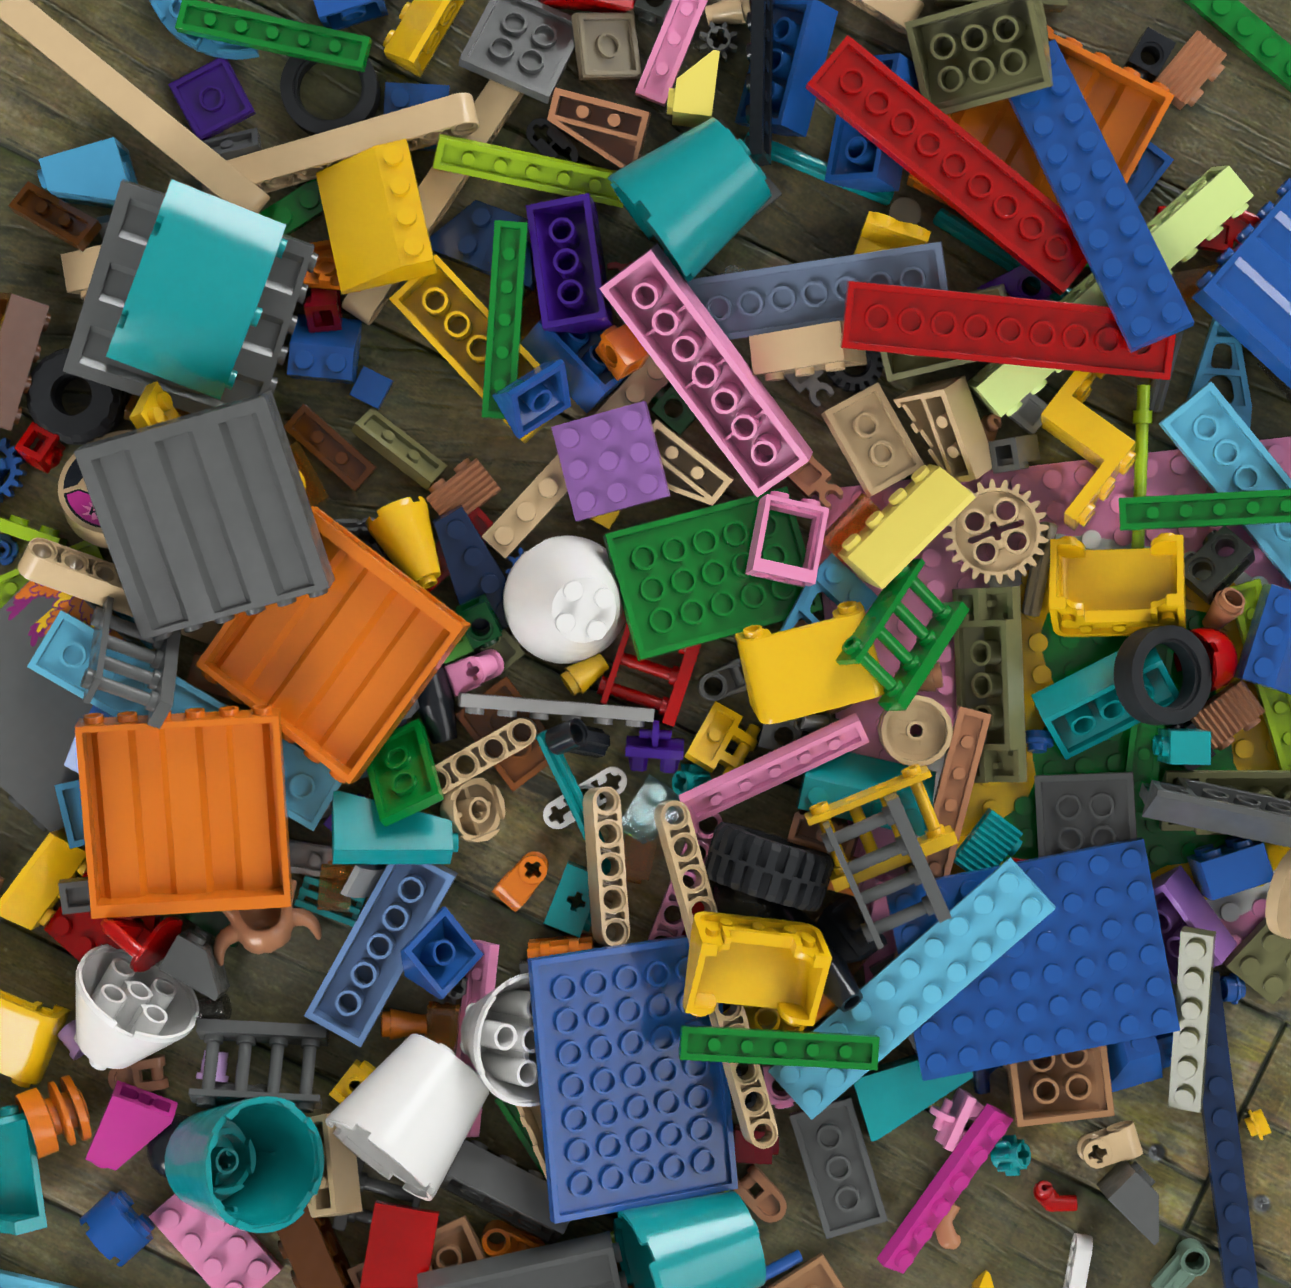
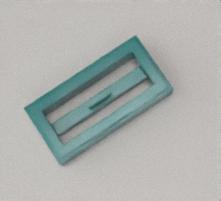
[294,875,366,927]

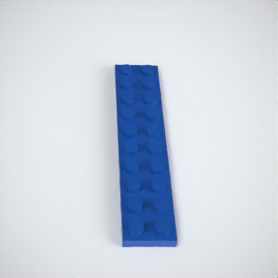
[1008,39,1194,353]

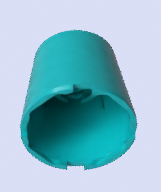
[608,117,772,283]
[165,1096,324,1233]
[613,1191,766,1288]

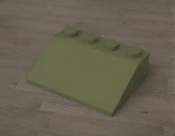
[905,0,1053,115]

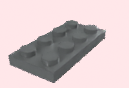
[789,1095,888,1239]

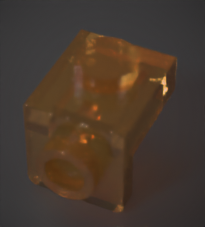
[317,861,354,912]
[424,1001,461,1052]

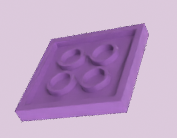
[551,401,671,522]

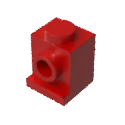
[14,422,65,474]

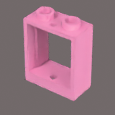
[745,491,829,587]

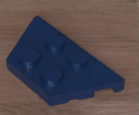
[430,200,535,292]

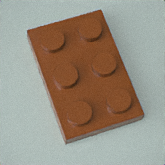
[455,676,549,792]

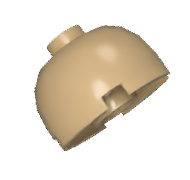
[439,778,506,843]

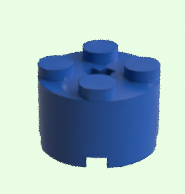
[79,1189,155,1267]

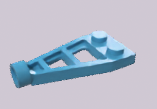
[1186,317,1252,428]
[779,553,878,632]

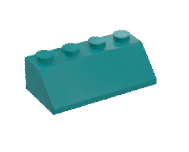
[1031,647,1179,760]
[796,752,936,836]

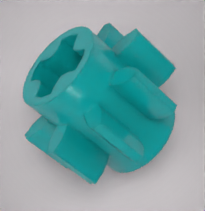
[672,764,712,795]
[991,1135,1031,1176]

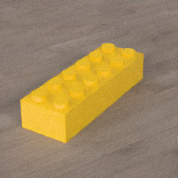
[389,254,571,444]

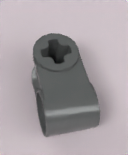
[697,657,747,701]

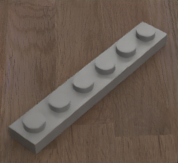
[458,692,655,727]

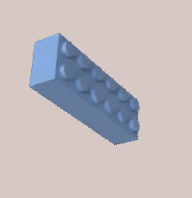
[304,864,458,1047]

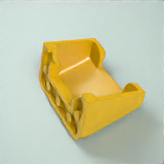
[1049,533,1186,637]
[735,601,884,724]
[683,911,832,1027]
[0,990,71,1088]

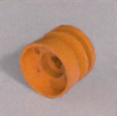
[15,1074,92,1159]

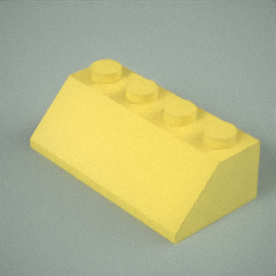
[838,464,976,589]

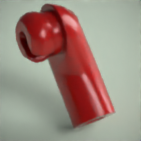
[1033,1180,1078,1212]

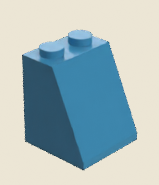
[37,137,138,209]

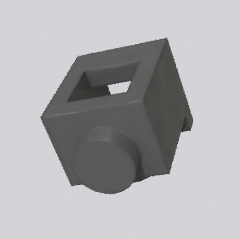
[988,434,1041,474]

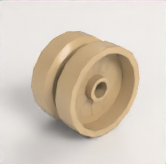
[877,694,953,766]

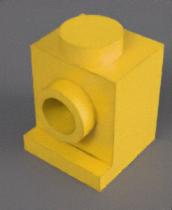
[329,1059,376,1103]

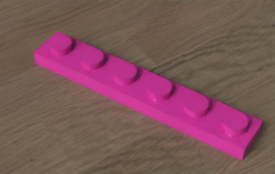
[876,1103,1014,1274]

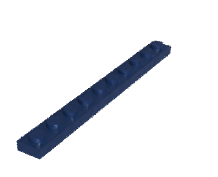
[1201,970,1259,1288]

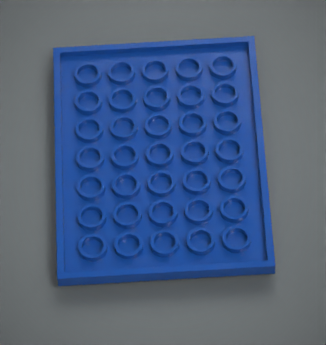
[886,837,1180,1081]
[527,935,738,1224]

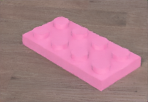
[149,1193,283,1288]

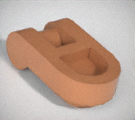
[108,1054,169,1091]
[734,1164,787,1223]

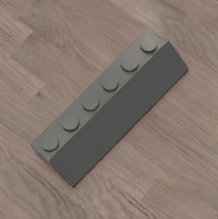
[1139,777,1291,848]

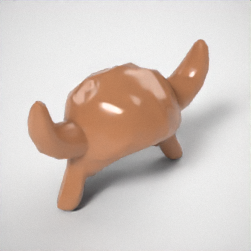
[213,879,322,966]

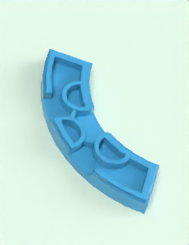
[149,0,259,60]

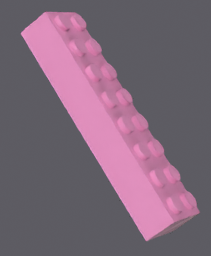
[599,244,813,497]

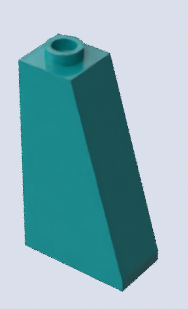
[332,791,459,864]
[853,1054,974,1142]

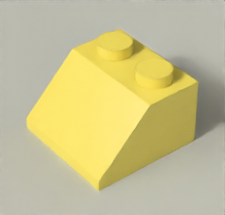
[667,50,720,128]

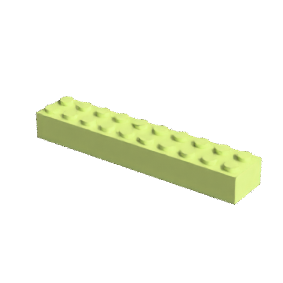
[967,165,1254,417]

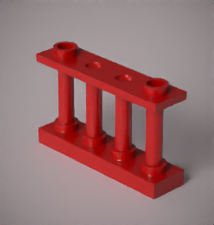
[597,624,701,727]

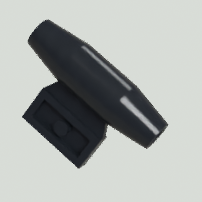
[402,663,458,744]
[769,894,888,1012]

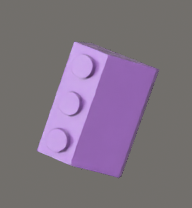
[1152,865,1237,984]

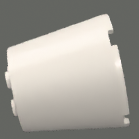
[325,1034,489,1201]

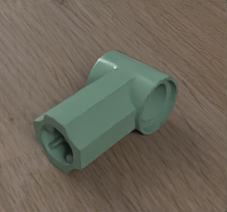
[1149,1238,1210,1288]

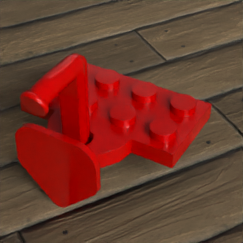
[44,871,183,972]

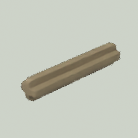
[1021,521,1058,617]

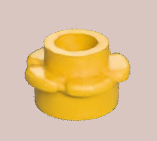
[1244,1109,1271,1140]

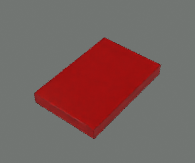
[360,1200,440,1288]

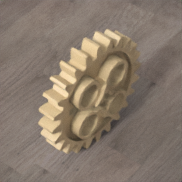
[943,479,1049,585]

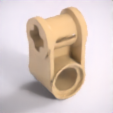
[1076,1120,1143,1169]

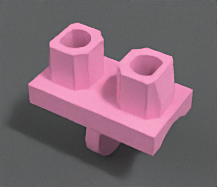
[929,1087,985,1152]

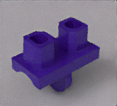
[625,720,684,773]

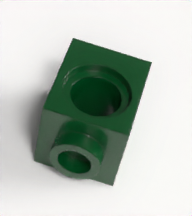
[651,386,697,436]
[456,593,502,649]

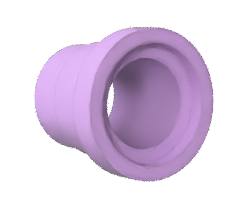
[57,1020,84,1060]
[196,1050,229,1083]

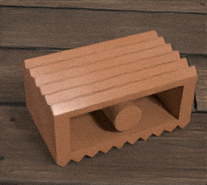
[1155,30,1227,110]
[426,458,502,517]
[1187,679,1265,751]
[787,809,859,860]

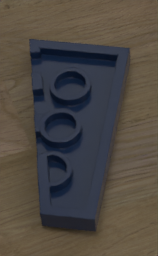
[434,505,508,630]

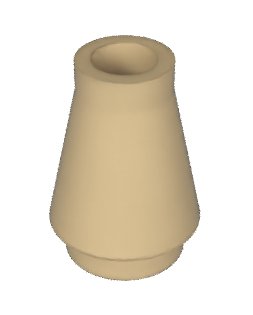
[705,0,751,25]

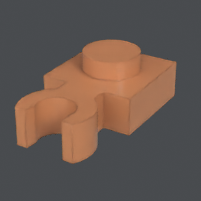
[786,456,844,511]

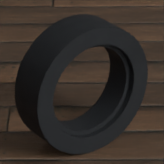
[280,57,380,136]
[1114,625,1212,725]

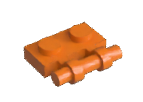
[527,933,594,959]

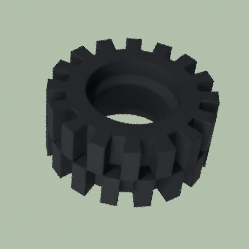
[827,350,884,393]

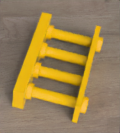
[804,764,959,892]

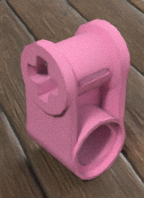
[444,649,504,697]

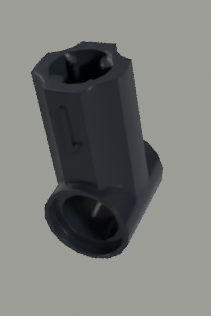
[545,718,610,758]

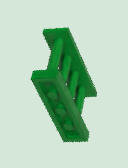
[836,558,970,711]

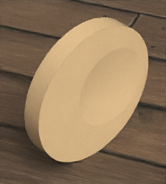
[1265,849,1291,939]

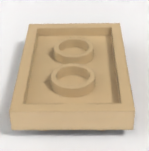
[821,382,924,498]

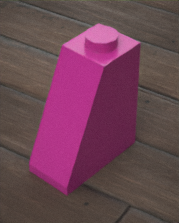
[85,1080,178,1171]

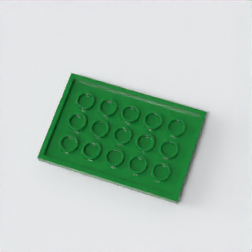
[603,486,823,661]

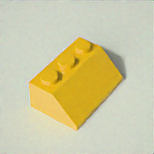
[383,0,465,78]
[0,827,87,930]

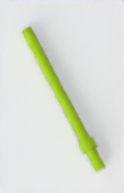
[1131,384,1153,549]

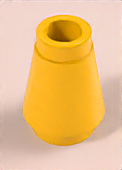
[560,653,609,696]

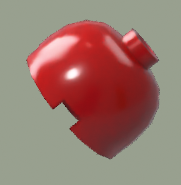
[1174,628,1238,692]

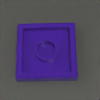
[168,58,256,140]

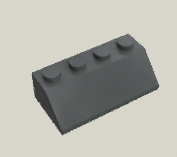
[440,1140,570,1244]

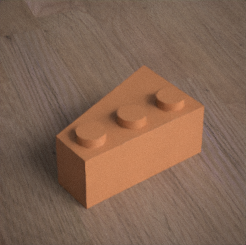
[547,87,651,168]

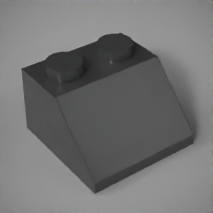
[159,926,230,1001]
[1096,1161,1159,1246]

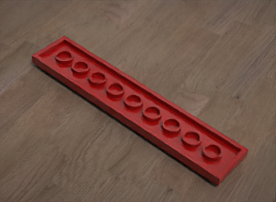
[805,35,1087,296]
[840,281,1176,380]

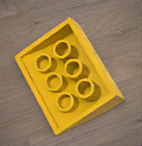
[316,139,437,295]

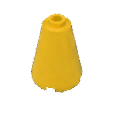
[365,496,441,589]

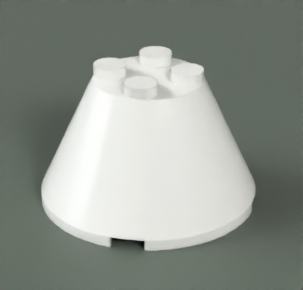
[503,535,626,664]
[74,944,199,1070]
[460,973,540,1107]

